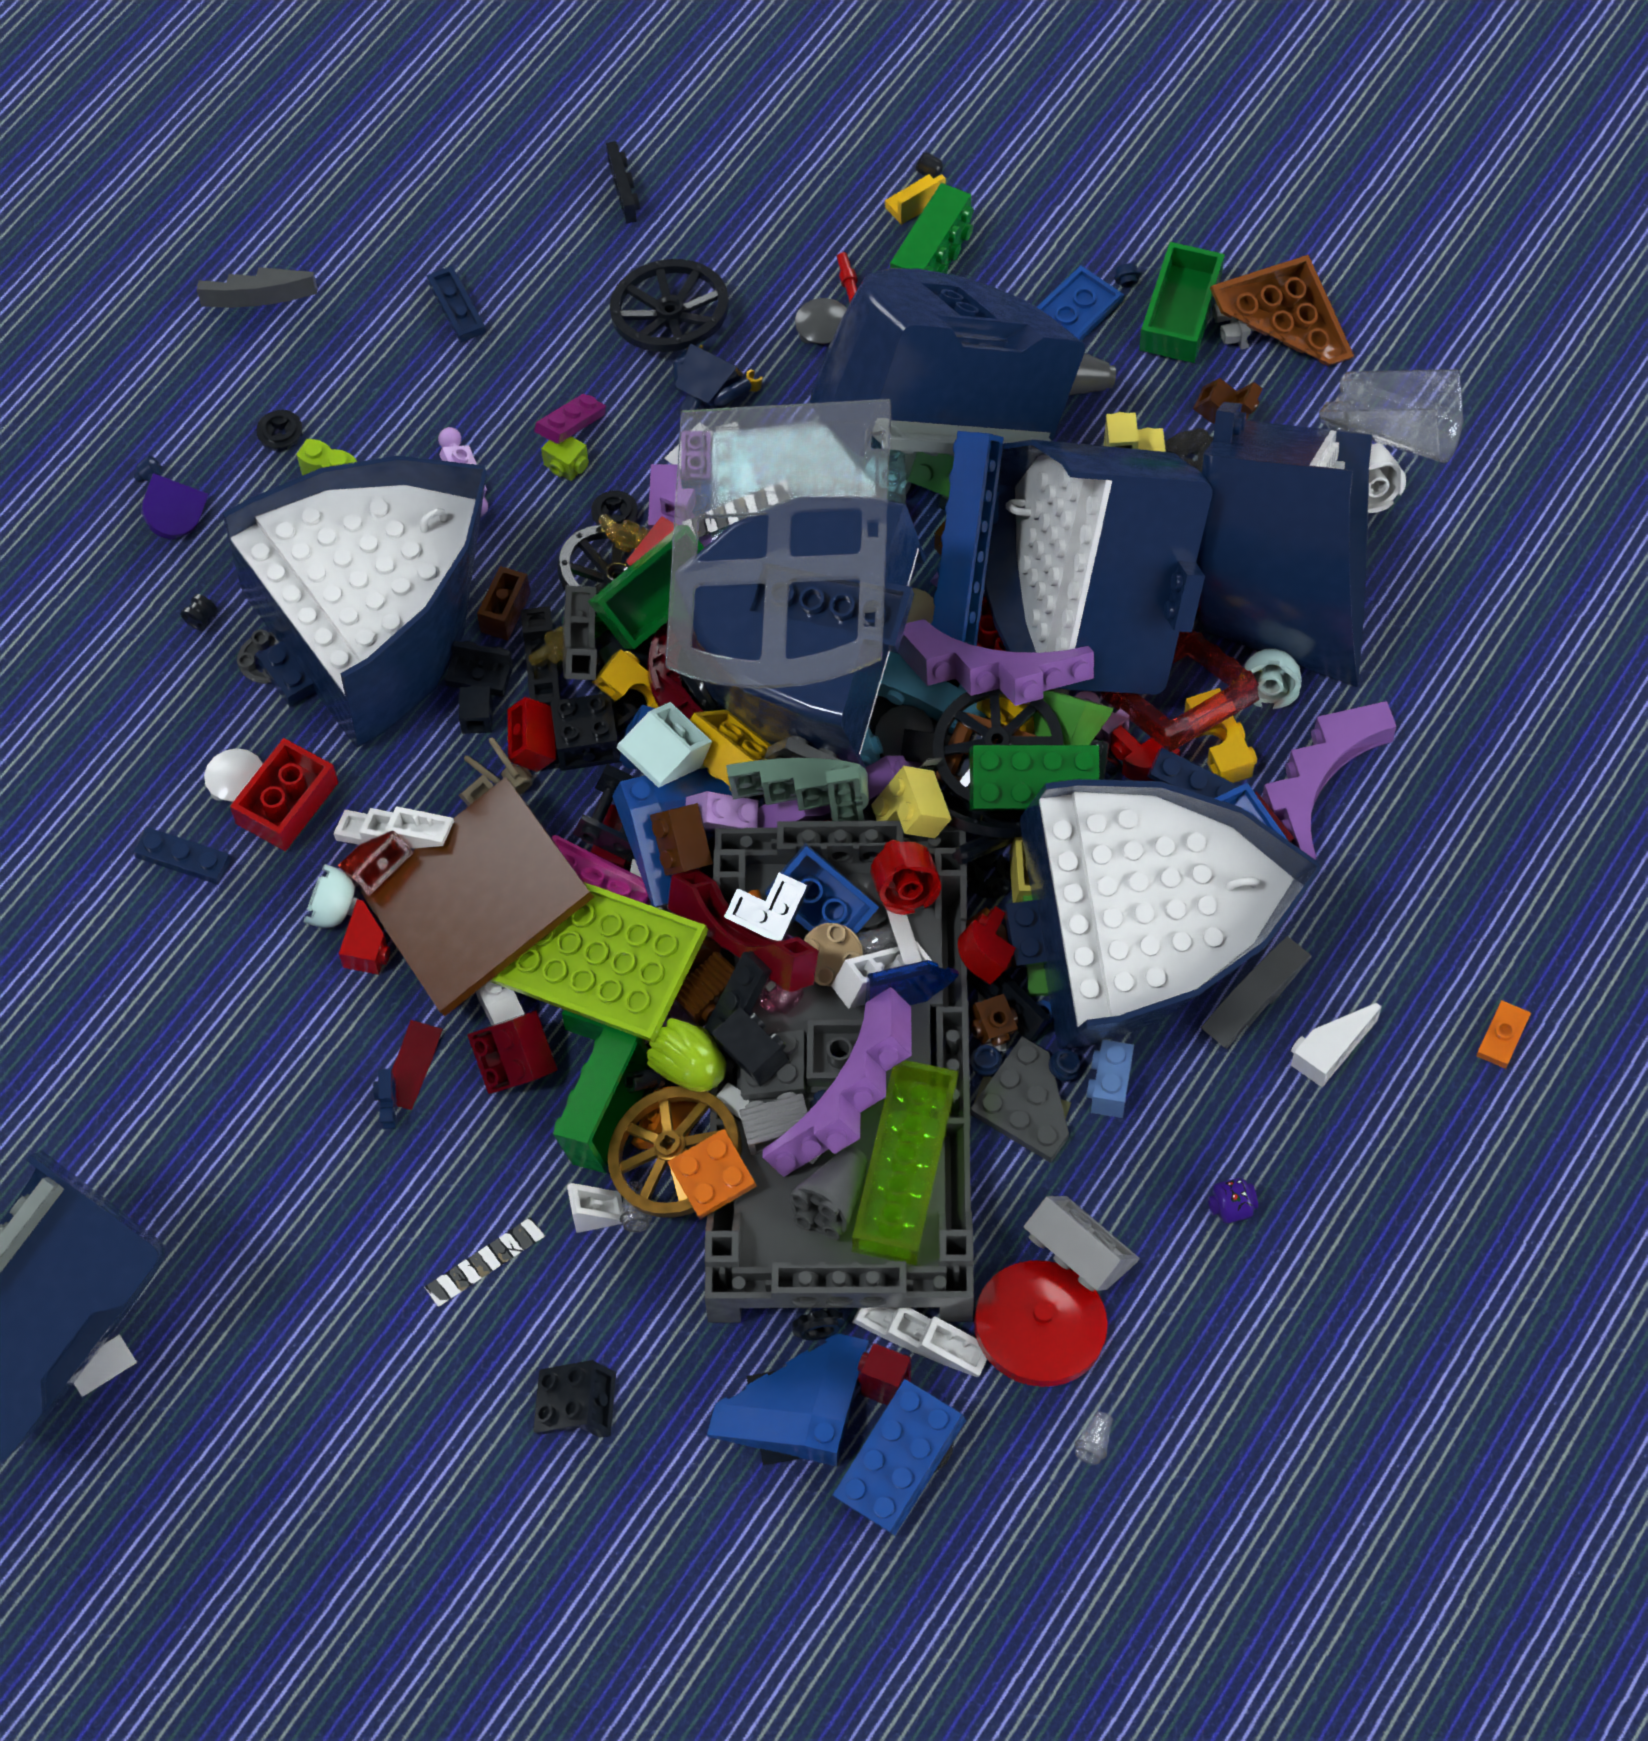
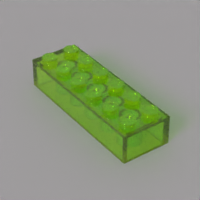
[852,1060,959,1266]

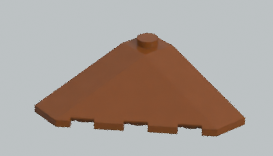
[1210,255,1354,366]

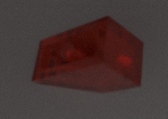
[338,830,414,896]

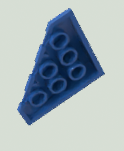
[612,768,732,908]
[707,1333,869,1467]

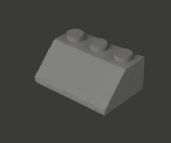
[1023,1196,1140,1291]

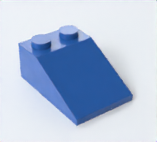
[765,843,879,934]

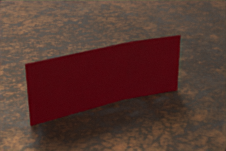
[392,1020,443,1110]

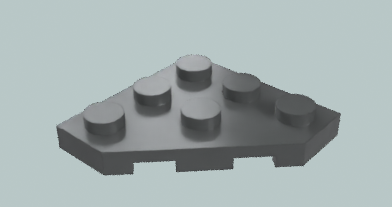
[970,1037,1069,1163]

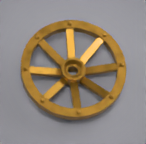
[608,1086,742,1218]

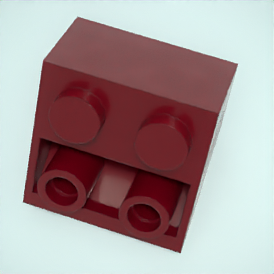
[467,1010,558,1094]

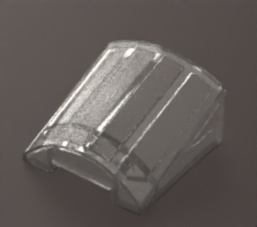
[1319,369,1463,463]

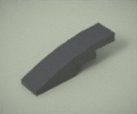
[197,267,318,308]
[1201,936,1312,1049]

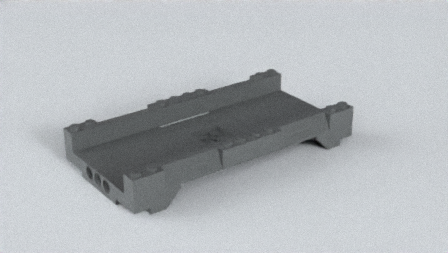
[705,821,974,1323]

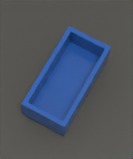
[832,1379,966,1536]

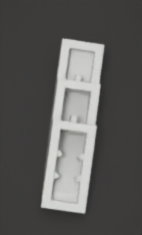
[333,806,454,848]
[853,1307,987,1378]

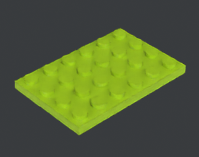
[490,882,709,1043]

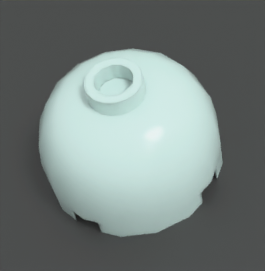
[1241,649,1302,709]
[304,864,359,928]

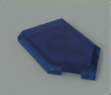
[865,960,960,1005]

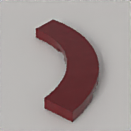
[647,617,705,720]

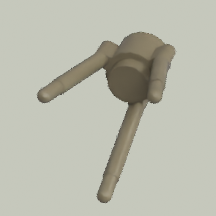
[464,736,533,794]

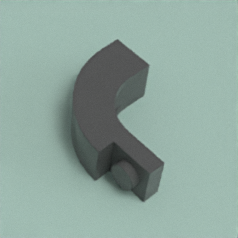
[563,585,597,680]

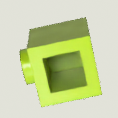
[541,436,589,481]

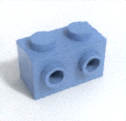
[1086,1039,1134,1118]

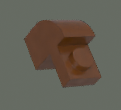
[1193,378,1263,424]

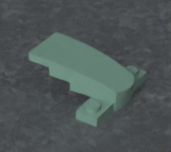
[726,758,869,821]

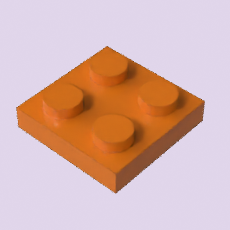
[667,1129,757,1220]

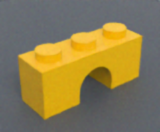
[592,649,659,708]
[1184,688,1257,783]

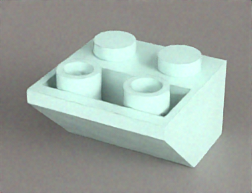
[617,702,712,788]

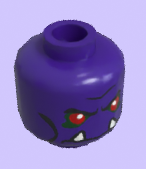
[1208,1178,1258,1224]

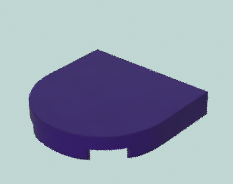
[141,473,208,539]

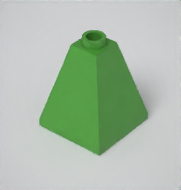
[1033,690,1113,745]

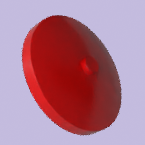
[974,1260,1108,1387]

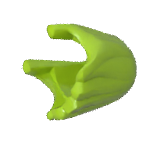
[647,1018,727,1092]

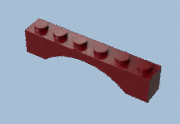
[668,869,819,992]

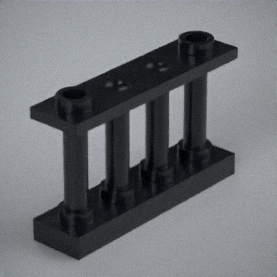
[573,764,636,863]

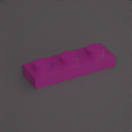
[534,394,606,444]

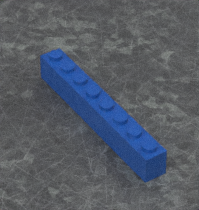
[931,431,1004,646]

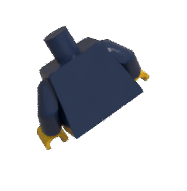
[673,344,763,418]

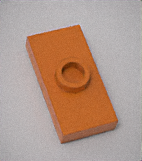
[1476,1000,1531,1069]

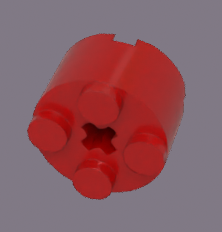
[870,840,941,915]

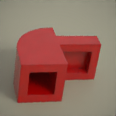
[1110,725,1180,781]
[957,906,1016,985]

